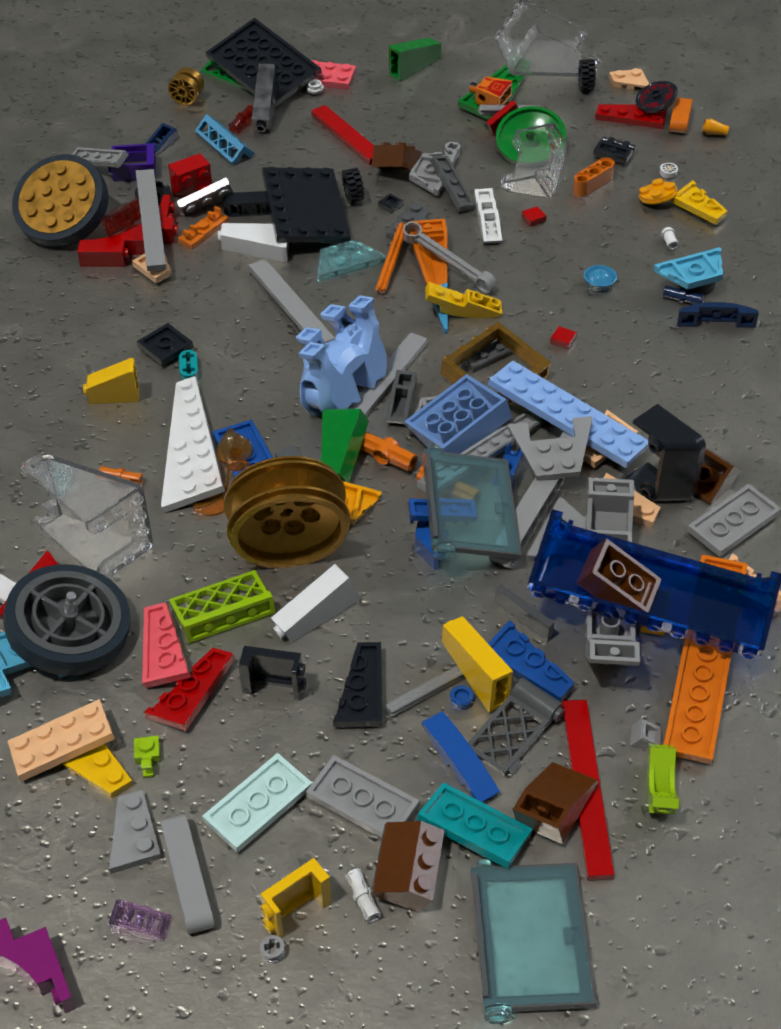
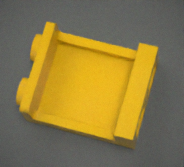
[260,858,332,937]

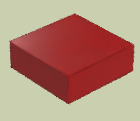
[521,206,547,226]
[550,326,577,349]

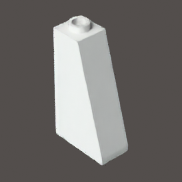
[218,223,289,262]
[271,564,360,643]

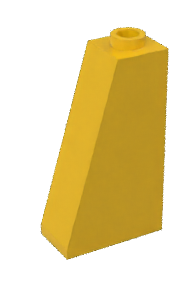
[442,616,513,713]

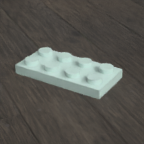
[202,753,312,853]

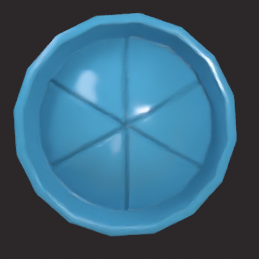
[584,265,617,292]

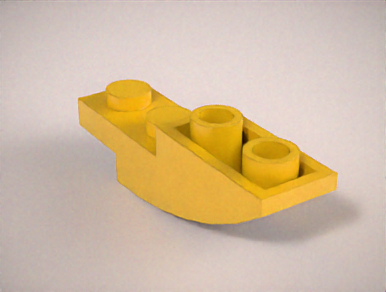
[425,282,502,318]

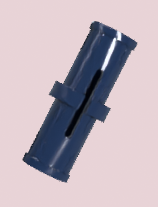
[663,285,704,304]

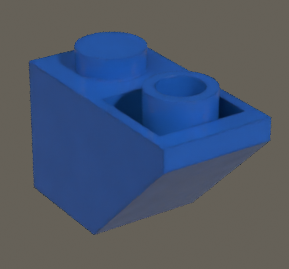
[415,521,448,570]

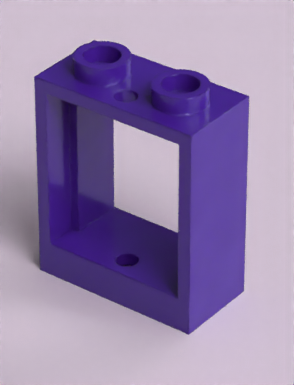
[108,143,156,181]

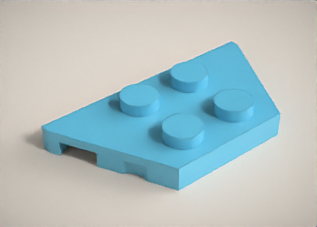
[653,247,723,290]

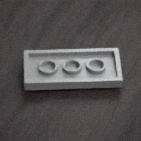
[687,484,781,557]
[306,755,420,838]

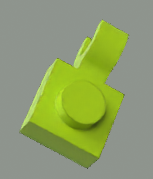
[134,735,160,778]

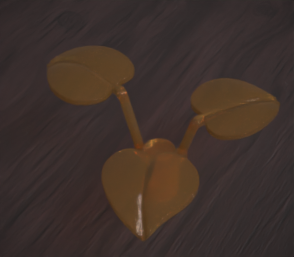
[193,428,252,516]

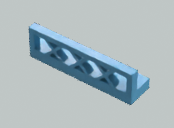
[195,114,255,165]

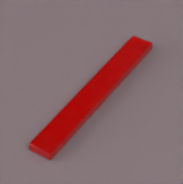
[562,700,614,880]

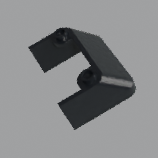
[624,404,706,501]

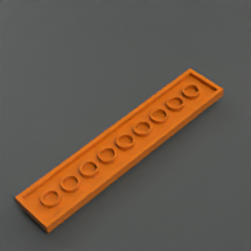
[663,554,748,765]

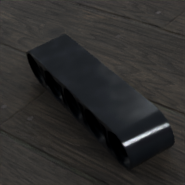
[223,191,270,217]

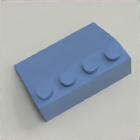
[404,374,512,456]

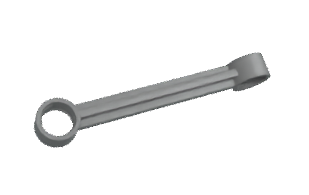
[403,222,497,293]

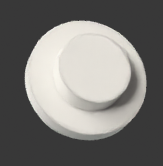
[307,79,323,95]

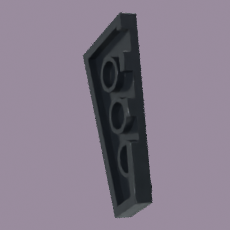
[333,642,382,727]

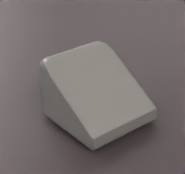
[630,718,661,749]

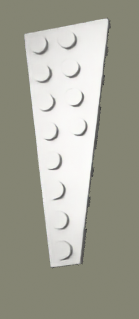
[161,376,225,513]

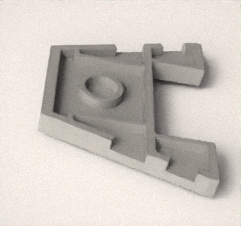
[508,416,592,481]

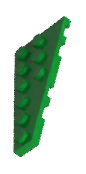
[458,57,530,120]

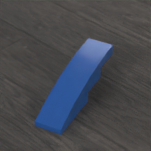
[421,711,500,802]

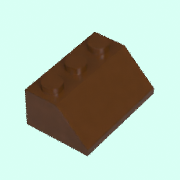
[696,448,742,504]
[371,821,445,913]

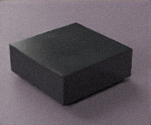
[378,194,404,214]

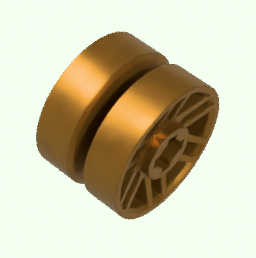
[168,67,204,105]

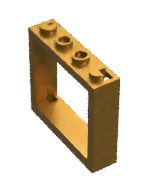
[440,322,551,405]

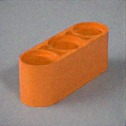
[669,97,693,134]
[573,158,615,197]

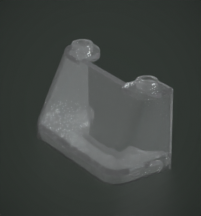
[501,122,567,198]

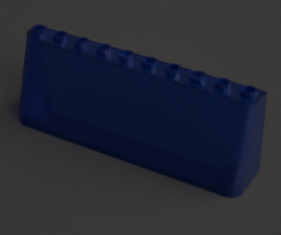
[527,509,781,660]

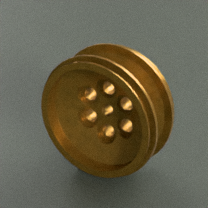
[223,456,351,568]

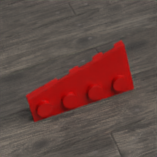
[595,104,668,130]
[143,647,235,731]

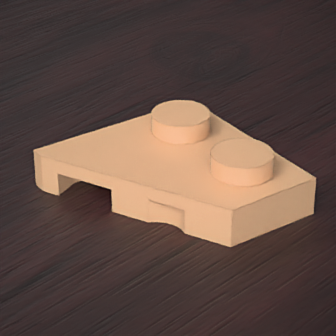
[132,254,171,284]

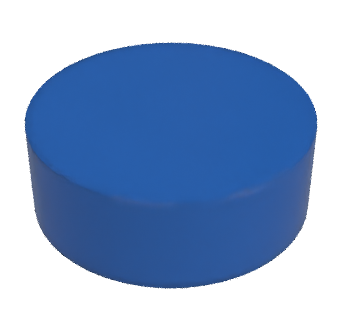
[450,685,474,710]

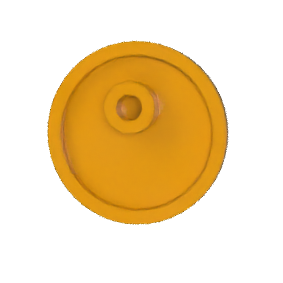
[639,179,678,204]

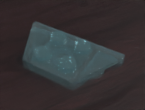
[318,240,386,282]

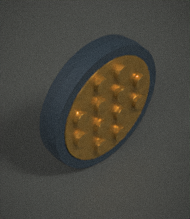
[12,154,109,248]

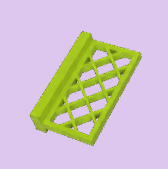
[169,570,276,644]

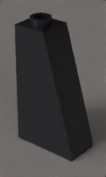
[252,61,279,132]

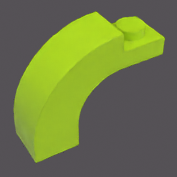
[647,743,679,815]

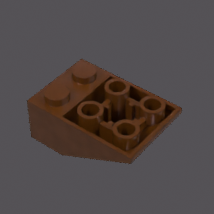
[513,762,598,844]

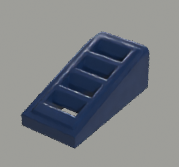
[145,123,179,155]

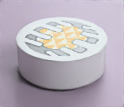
[659,163,678,179]

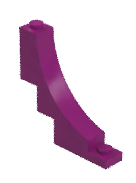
[0,917,76,1014]

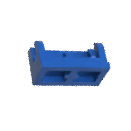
[492,443,524,490]

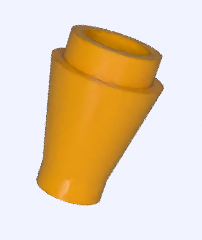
[702,118,729,136]

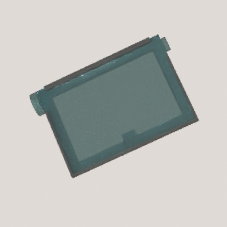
[422,444,522,561]
[471,859,597,1024]

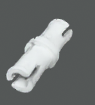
[346,868,382,923]

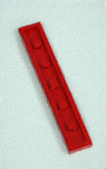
[311,105,374,164]

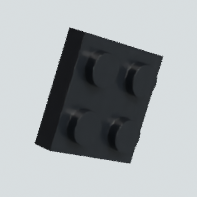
[137,323,194,366]

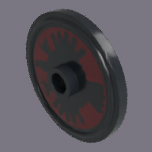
[636,81,678,113]

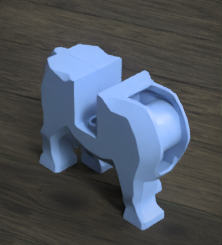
[296,295,387,416]

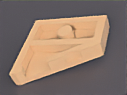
[609,68,649,90]

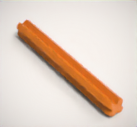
[375,222,405,294]

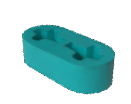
[179,350,199,380]

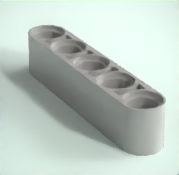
[160,813,215,935]

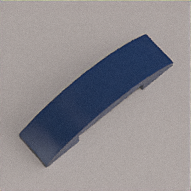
[677,302,759,328]

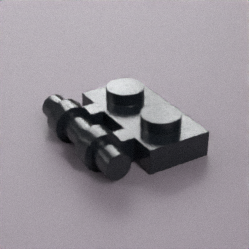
[593,137,637,164]

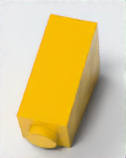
[83,358,139,404]

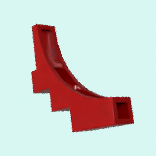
[77,195,178,267]

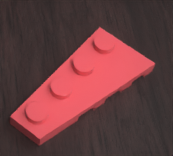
[142,602,191,688]

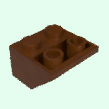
[372,142,422,170]

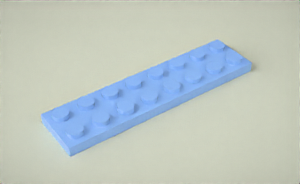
[488,361,648,468]

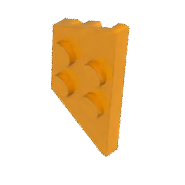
[343,481,382,525]

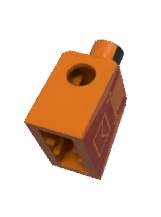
[469,76,512,105]

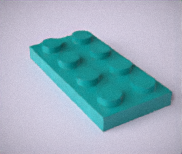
[417,782,533,869]

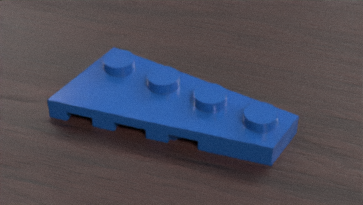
[488,620,575,702]

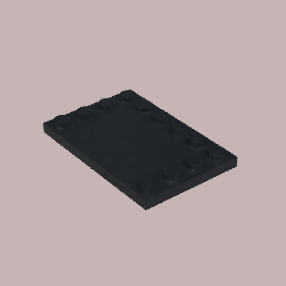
[206,17,322,107]
[262,167,351,243]

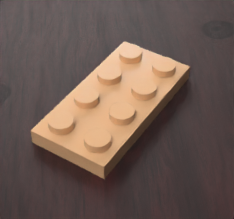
[8,699,115,782]

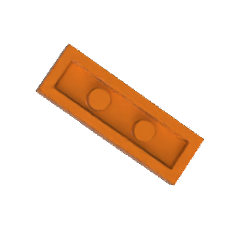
[178,206,229,250]

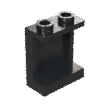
[238,646,307,700]

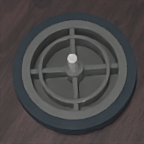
[3,564,130,675]

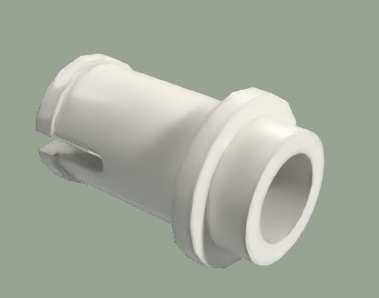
[661,227,679,251]

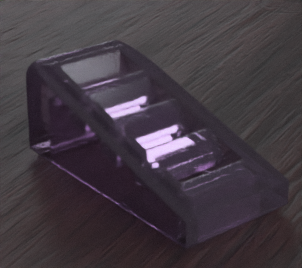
[109,900,171,941]

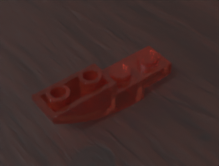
[101,197,141,238]

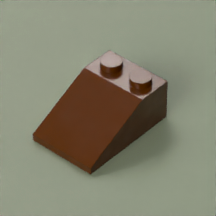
[576,538,662,615]

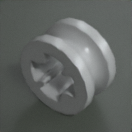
[445,142,461,156]
[260,935,285,964]

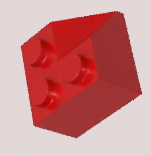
[168,153,212,198]

